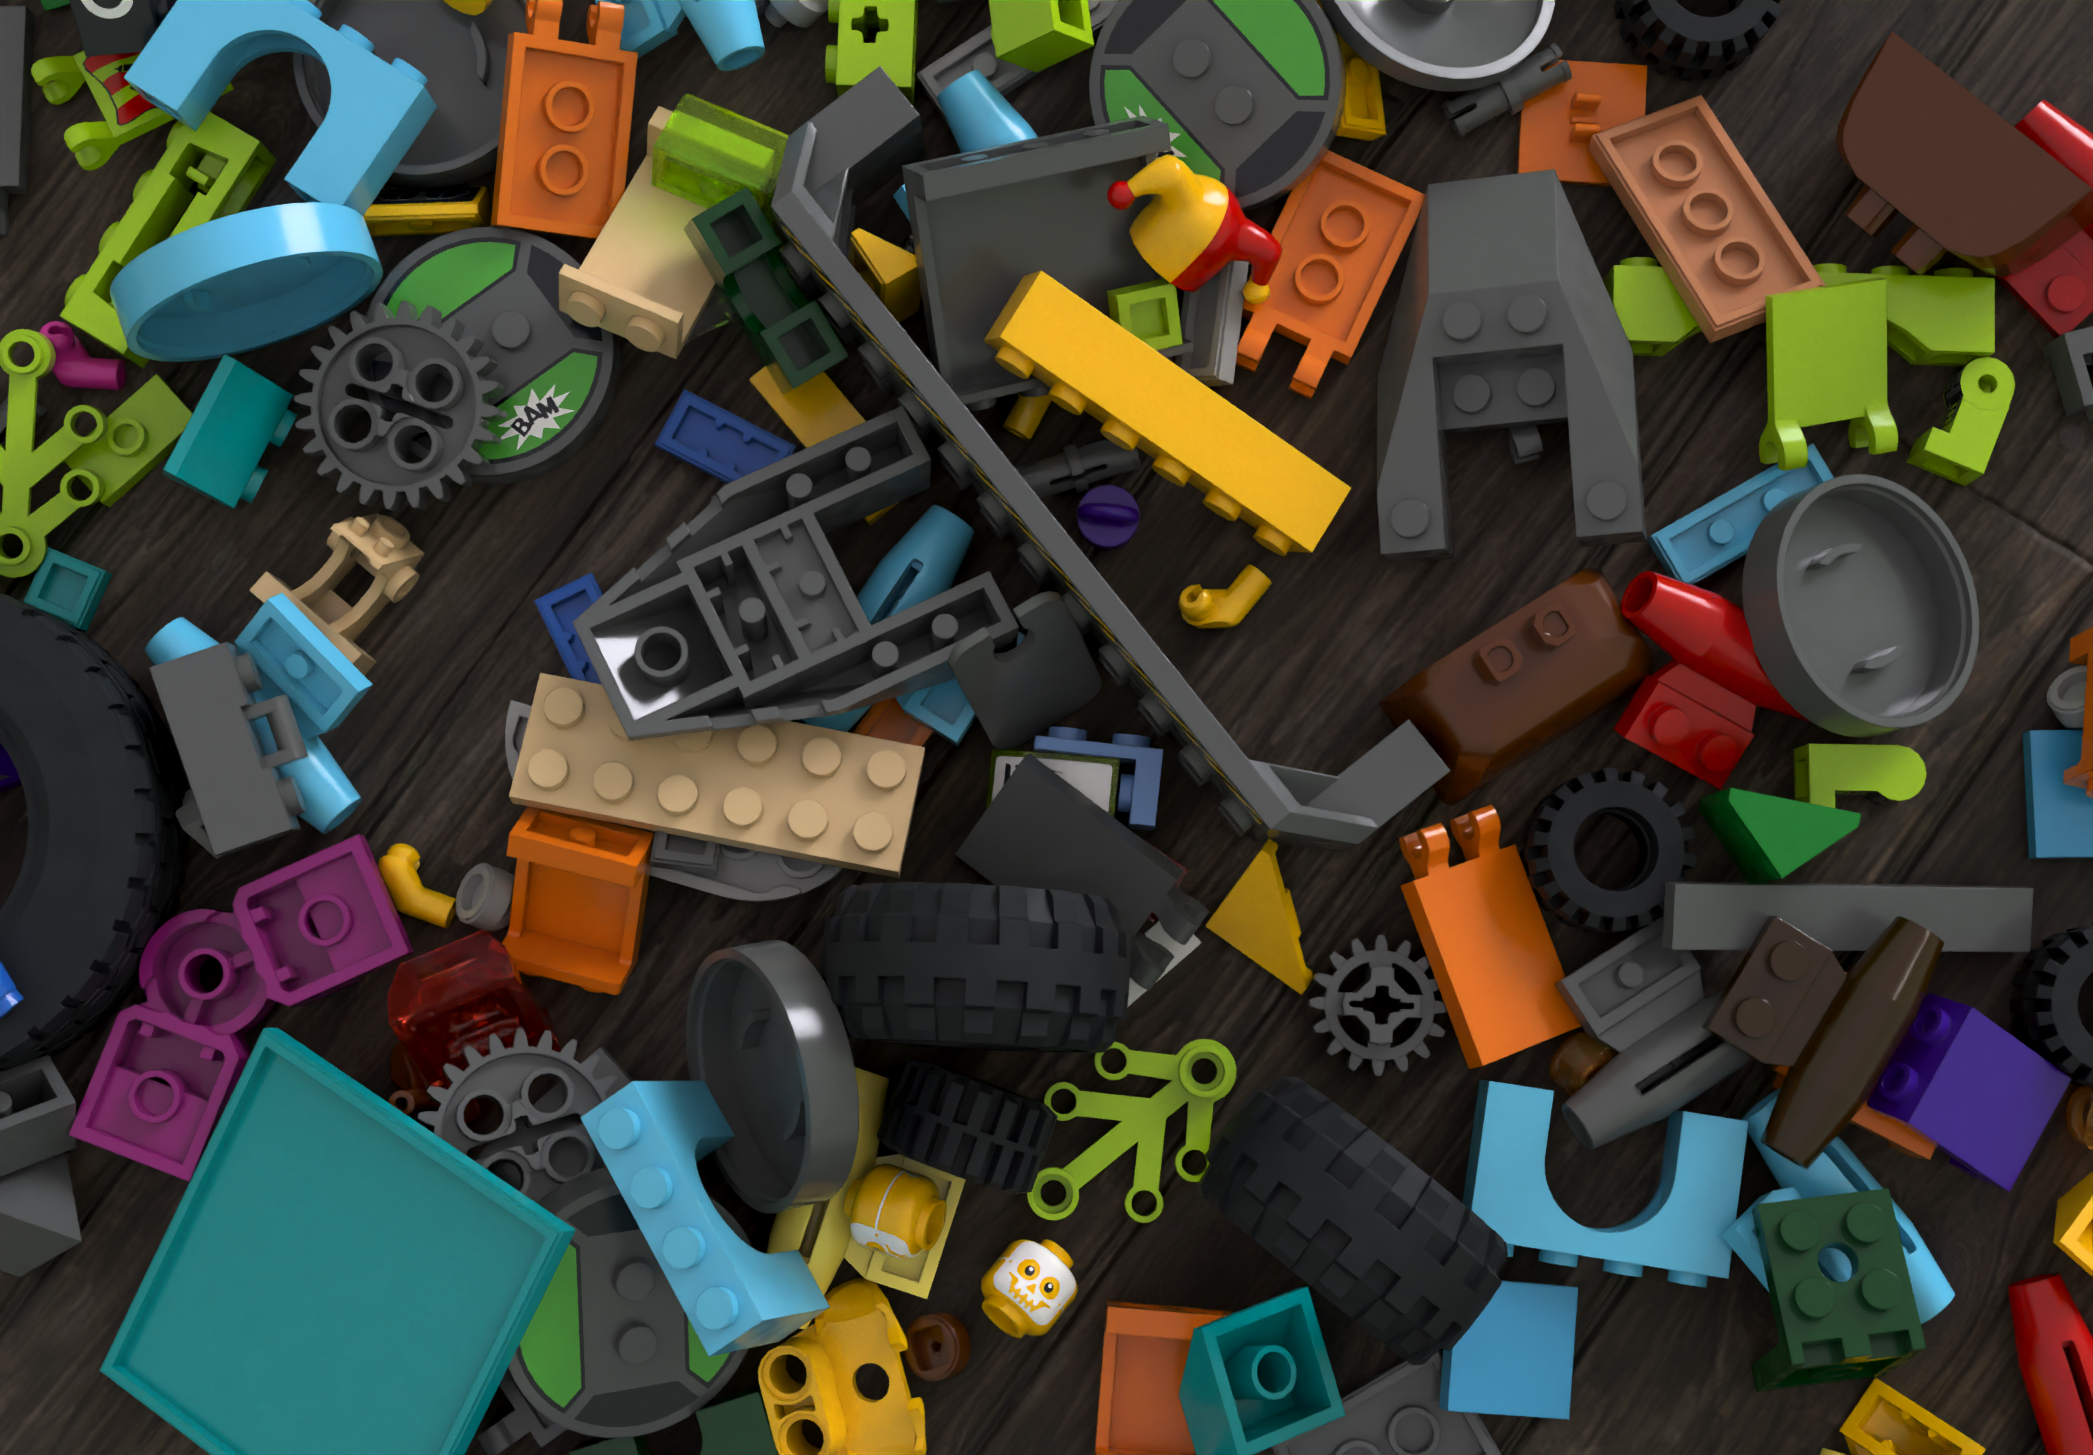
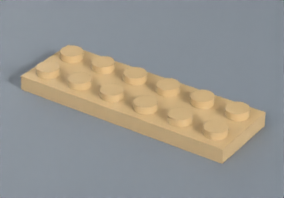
[509,673,925,878]

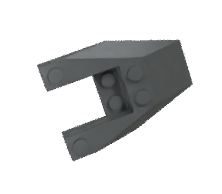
[1377,169,1647,564]
[572,405,1019,741]

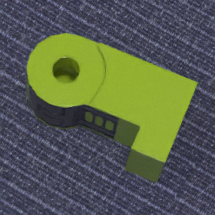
[1907,357,2015,486]
[1794,744,1927,808]

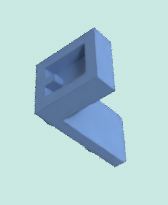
[1034,727,1163,831]

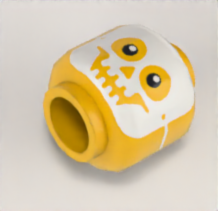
[843,1164,947,1260]
[981,1239,1078,1339]

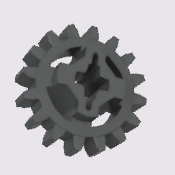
[1307,935,1447,1076]

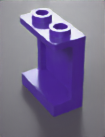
[1867,993,2072,1192]

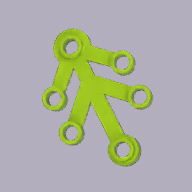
[0,329,108,578]
[1027,1039,1236,1223]

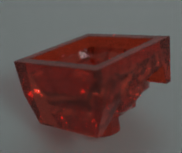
[387,929,561,1090]

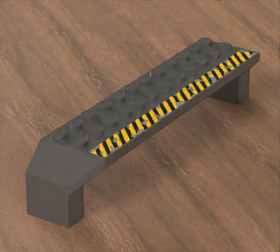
[771,66,1451,852]

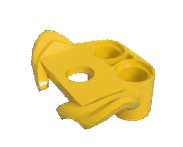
[758,1278,927,1455]

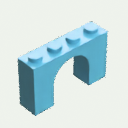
[124,0,438,216]
[1462,1080,1749,1287]
[580,1081,830,1357]

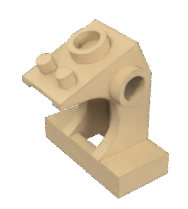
[249,513,425,676]

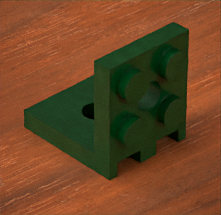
[1751,1188,1926,1392]

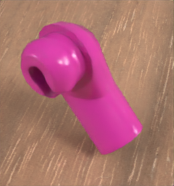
[39,321,126,391]

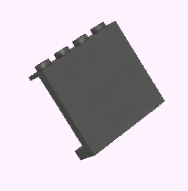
[902,116,1194,411]

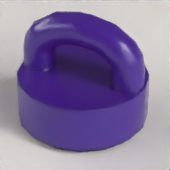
[1077,485,1140,550]

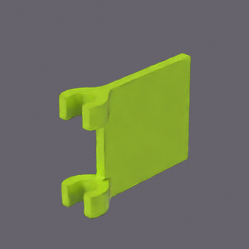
[1759,277,1898,471]

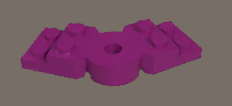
[69,834,415,1182]

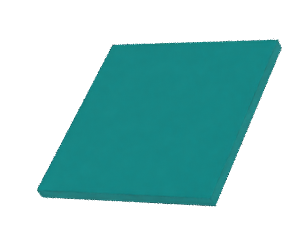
[99,1028,576,1455]

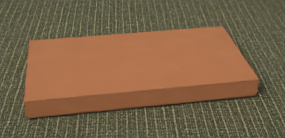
[1588,95,1826,343]

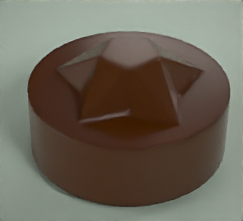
[904,1312,971,1381]

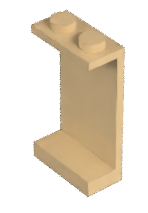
[559,106,774,359]

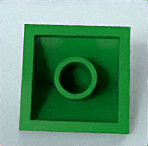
[1699,788,1861,883]

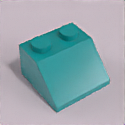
[162,354,298,509]
[1179,1287,1345,1455]

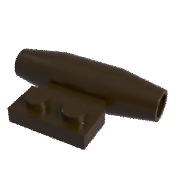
[1702,916,1944,1170]

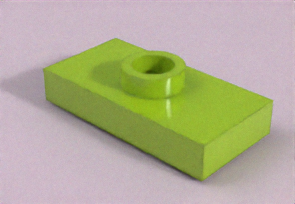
[64,374,193,508]

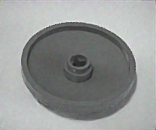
[1320,0,1555,92]

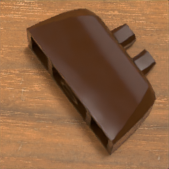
[1836,31,2093,277]
[1379,567,1655,806]

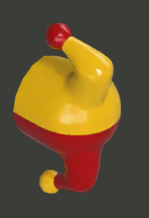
[1107,154,1282,304]

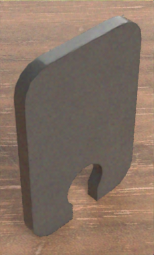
[948,591,1102,750]

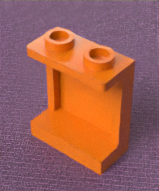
[496,806,655,995]
[1094,1300,1235,1455]

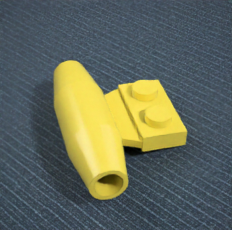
[766,1067,966,1330]

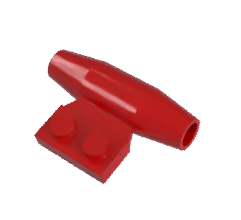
[1995,99,2093,339]
[1614,571,1814,789]
[2007,1273,2093,1455]

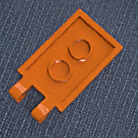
[491,0,638,240]
[1236,150,1425,399]
[1399,804,1582,1069]

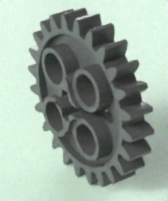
[294,301,507,512]
[416,1028,618,1203]

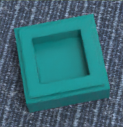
[23,547,113,632]

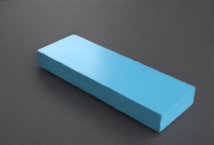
[1647,443,1834,585]

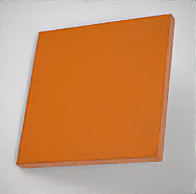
[1517,60,1647,186]

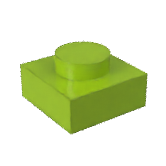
[1107,278,1183,350]

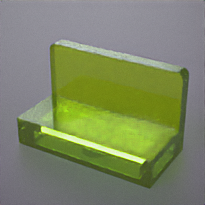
[652,94,789,225]

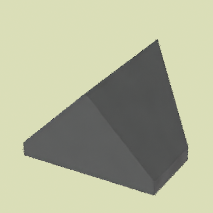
[0,1152,82,1277]

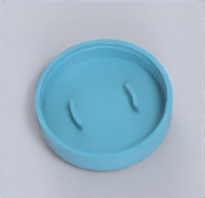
[110,202,383,362]

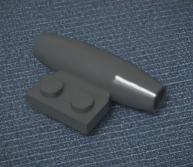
[1555,915,1752,1150]

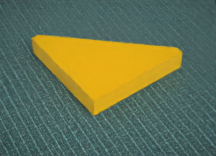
[1205,839,1313,995]

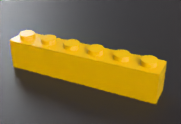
[983,270,1351,556]

